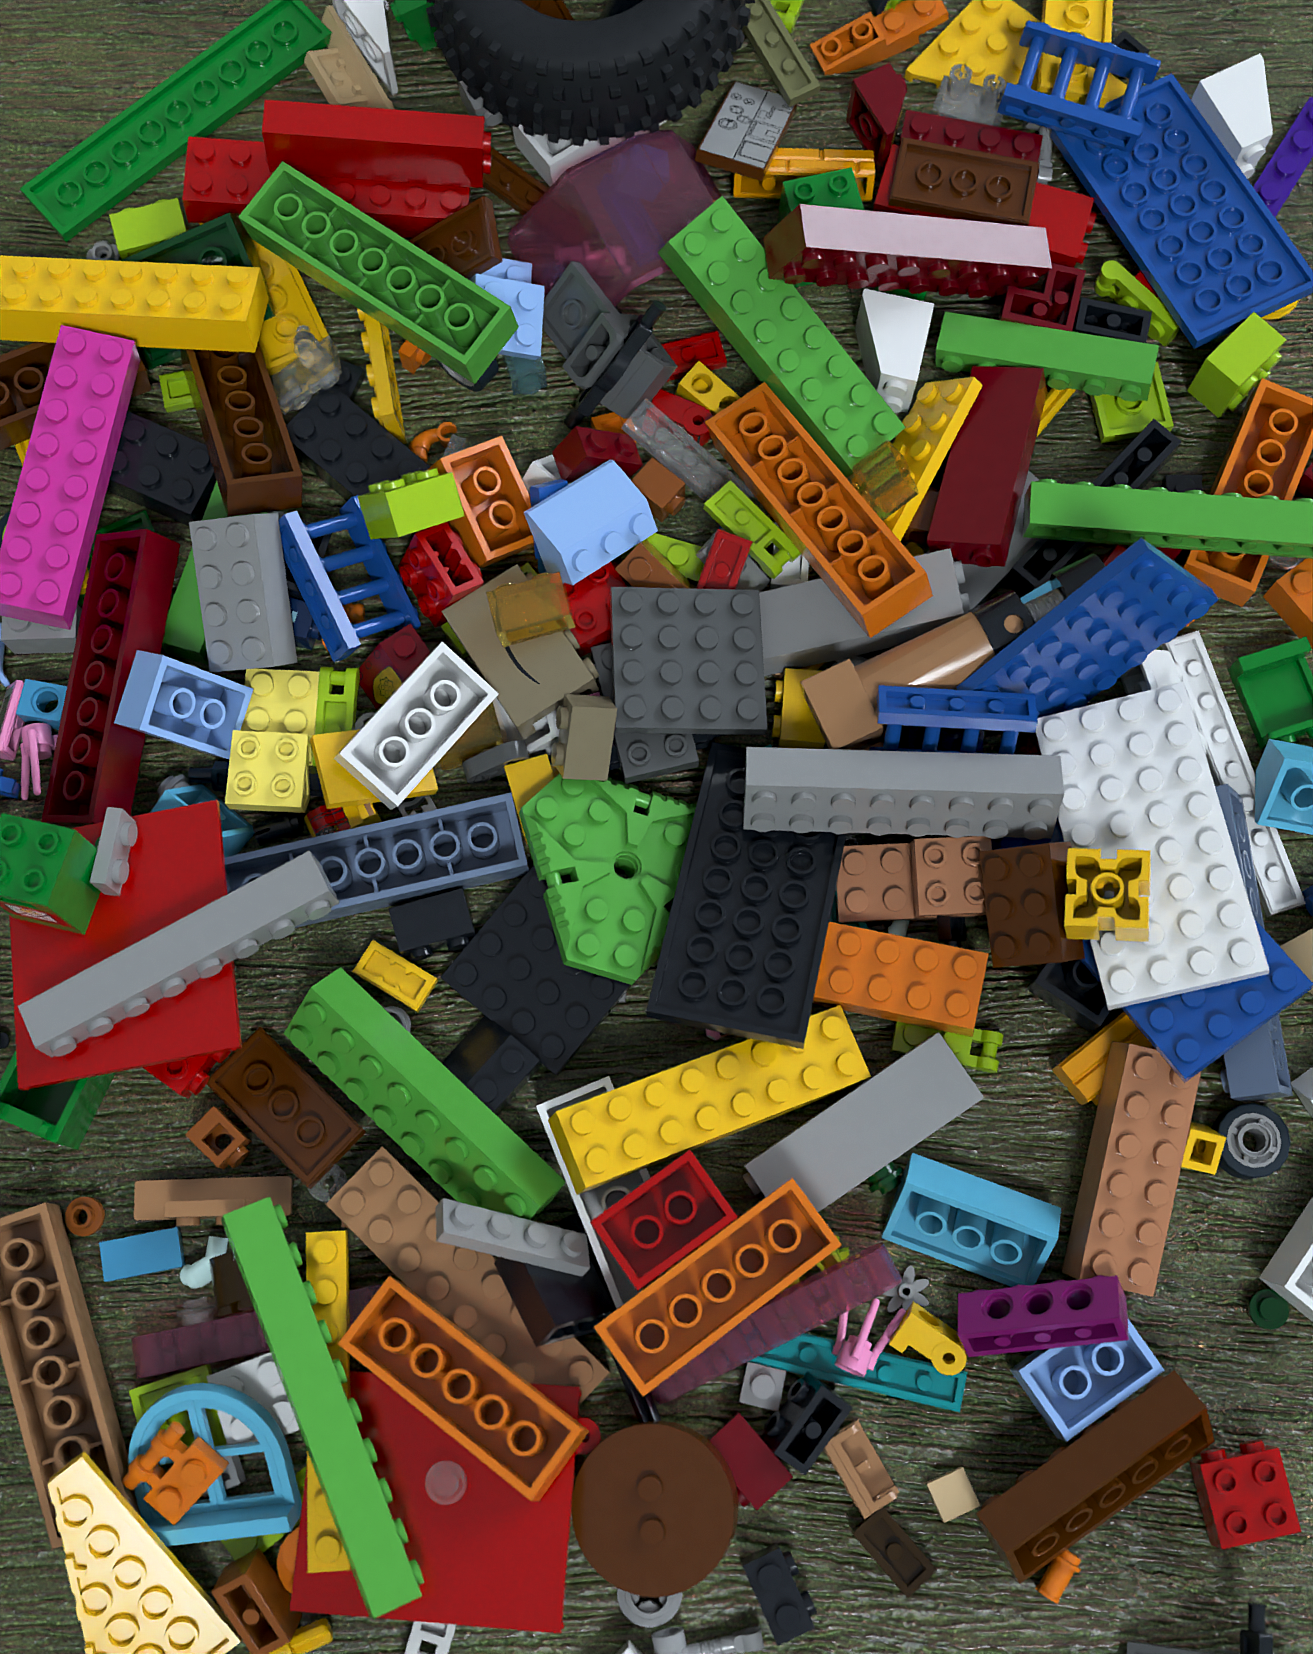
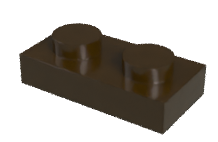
[851,1507,937,1599]

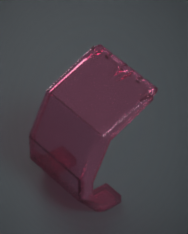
[507,129,722,307]

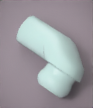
[180,1236,228,1289]

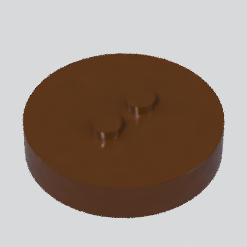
[571,1420,739,1597]

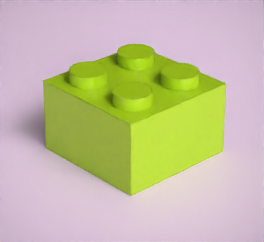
[1187,312,1287,418]
[357,468,465,539]

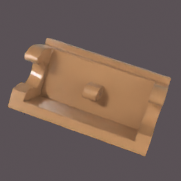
[824,1419,899,1519]

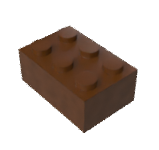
[979,841,1085,968]

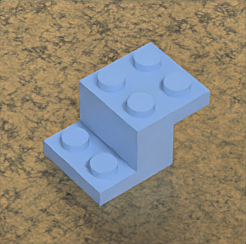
[470,258,545,360]

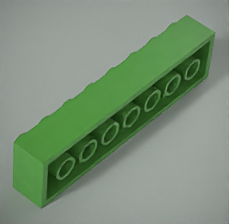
[238,161,519,384]
[658,196,905,477]
[284,967,566,1221]

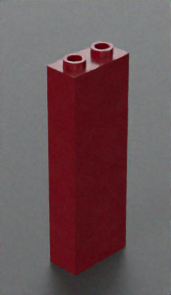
[927,366,1047,567]

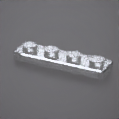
[621,398,754,502]

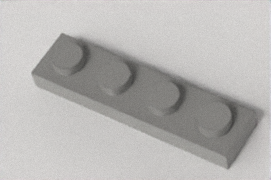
[435,1198,590,1277]

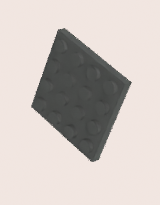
[610,587,767,735]

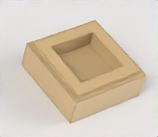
[925,1466,980,1523]

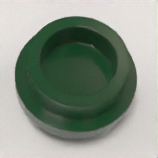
[867,1161,903,1195]
[1248,1289,1289,1330]

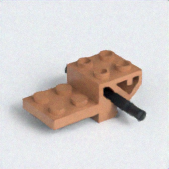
[835,835,992,948]

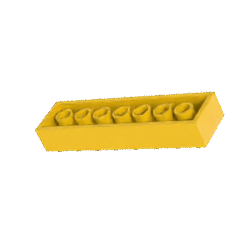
[0,255,269,353]
[548,1005,871,1195]

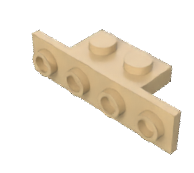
[304,6,395,109]

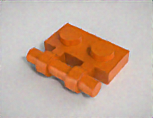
[122,1422,229,1525]

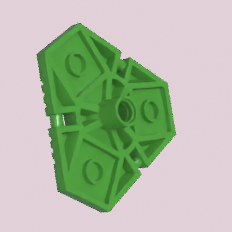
[519,773,697,985]

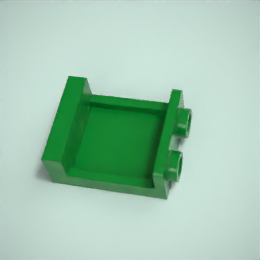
[1228,636,1313,750]

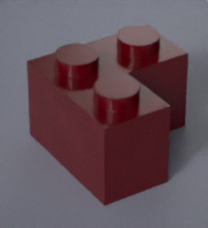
[998,263,1085,332]

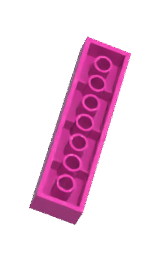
[0,325,140,630]

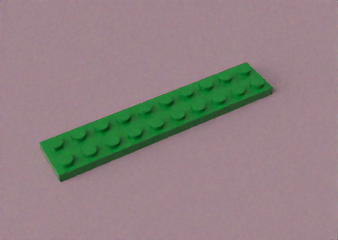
[19,0,332,242]

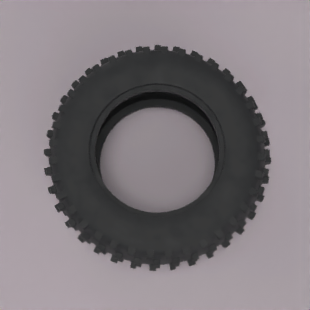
[426,0,755,146]

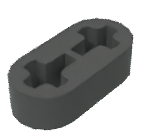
[462,740,530,784]

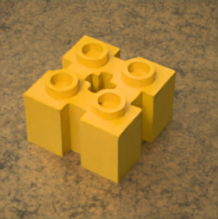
[1064,848,1151,942]

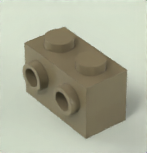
[551,694,617,781]

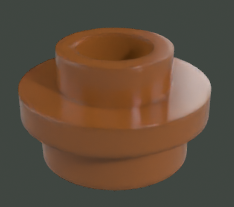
[65,1196,105,1236]

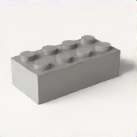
[189,513,297,672]

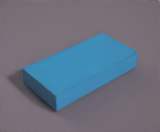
[99,1227,185,1282]

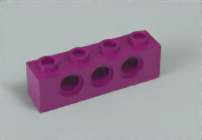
[958,1275,1129,1357]

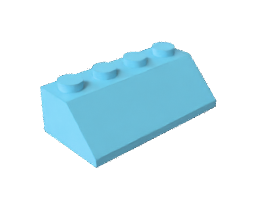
[881,1153,1061,1287]

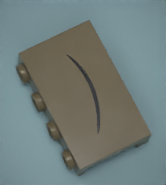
[441,564,600,740]

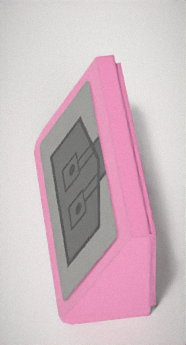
[0,680,25,761]

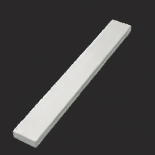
[1162,630,1306,917]

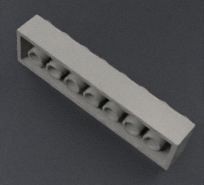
[743,747,1064,840]

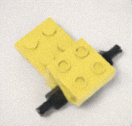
[188,668,324,813]

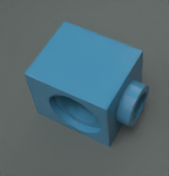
[16,679,67,730]

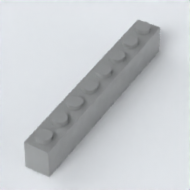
[18,850,340,1058]

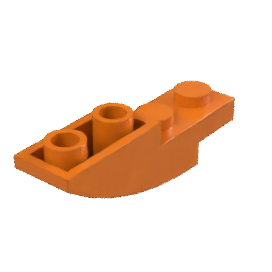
[810,0,949,75]

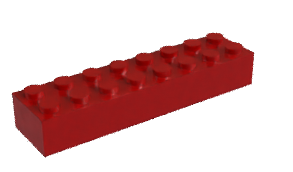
[182,136,471,238]

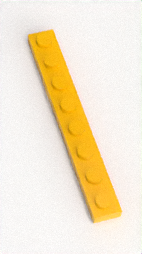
[306,1230,352,1573]

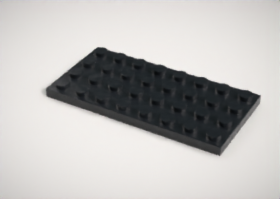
[646,742,847,1049]

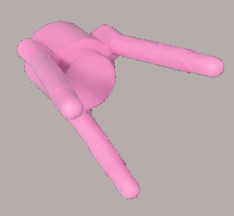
[20,723,58,800]
[831,1276,906,1377]

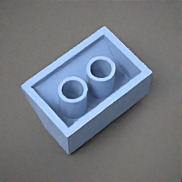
[524,460,658,585]

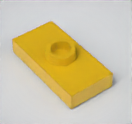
[352,940,438,1013]

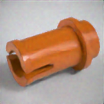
[1035,1550,1082,1604]

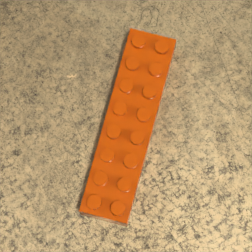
[705,382,933,638]

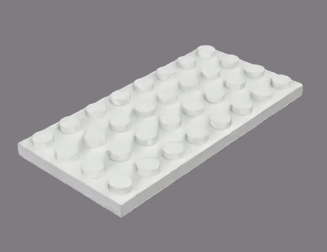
[1035,681,1269,1010]

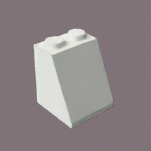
[1191,54,1273,179]
[855,288,934,413]

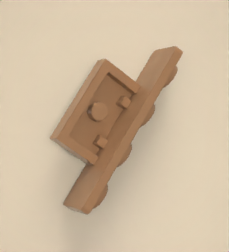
[134,1176,293,1227]

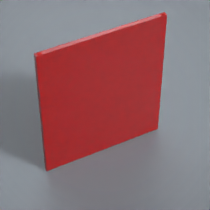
[9,800,242,1090]
[289,1371,582,1633]

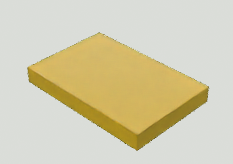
[310,729,438,809]

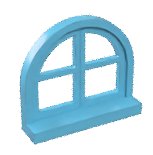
[128,1383,302,1546]

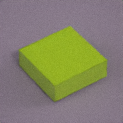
[159,371,194,413]

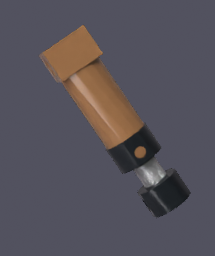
[801,553,1105,750]

